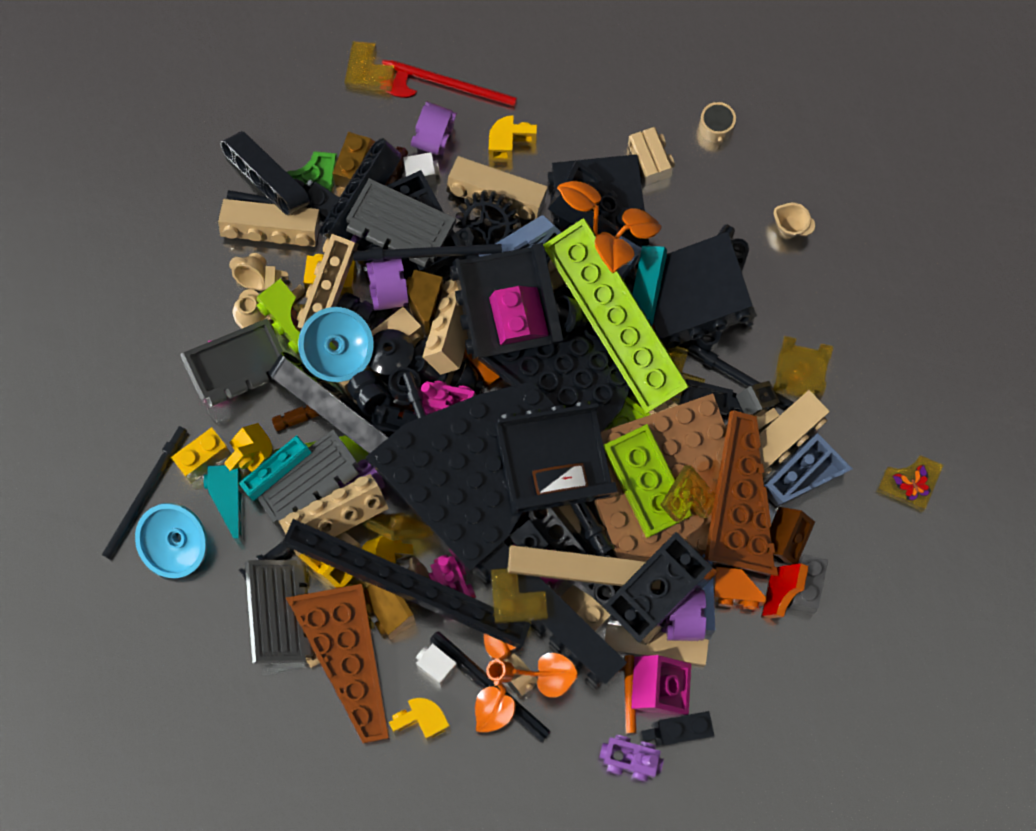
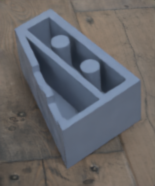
[479,215,561,263]
[764,433,853,506]

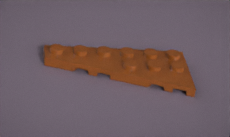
[705,411,778,576]
[286,584,389,743]

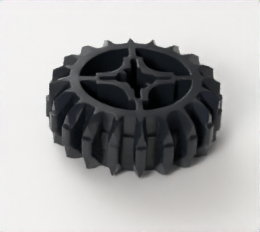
[455,190,520,245]

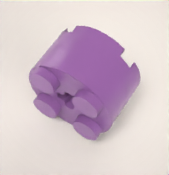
[411,101,457,156]
[366,259,408,310]
[665,589,706,641]

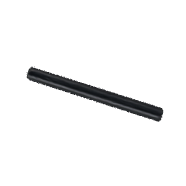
[430,631,551,742]

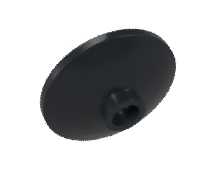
[368,329,414,376]

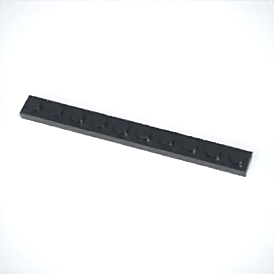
[281,519,531,649]

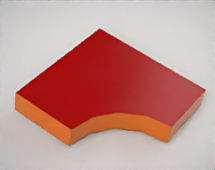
[762,563,808,619]

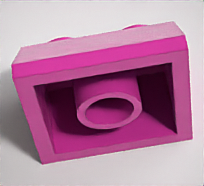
[489,286,549,345]
[631,655,692,715]

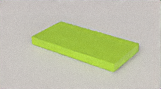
[603,424,693,538]

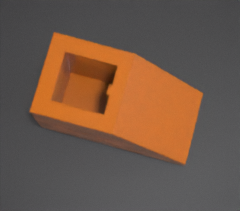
[713,567,766,610]

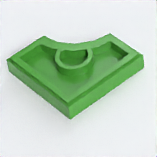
[287,152,338,193]

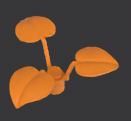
[557,181,662,273]
[475,634,578,732]

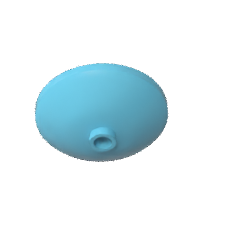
[298,307,373,382]
[135,503,208,578]

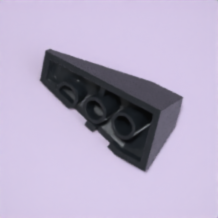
[548,161,645,247]

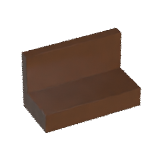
[770,507,815,565]

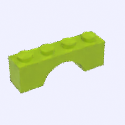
[256,278,337,355]

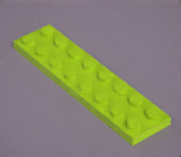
[543,218,689,414]

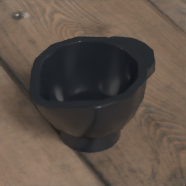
[556,295,588,332]
[408,355,448,390]
[450,358,484,395]

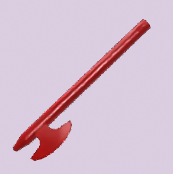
[380,60,517,107]

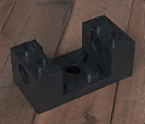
[387,170,465,276]
[603,532,718,645]

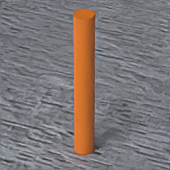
[624,655,637,734]

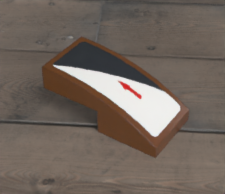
[532,463,588,495]

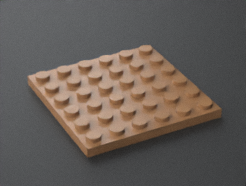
[595,394,726,562]

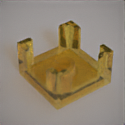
[773,336,833,401]

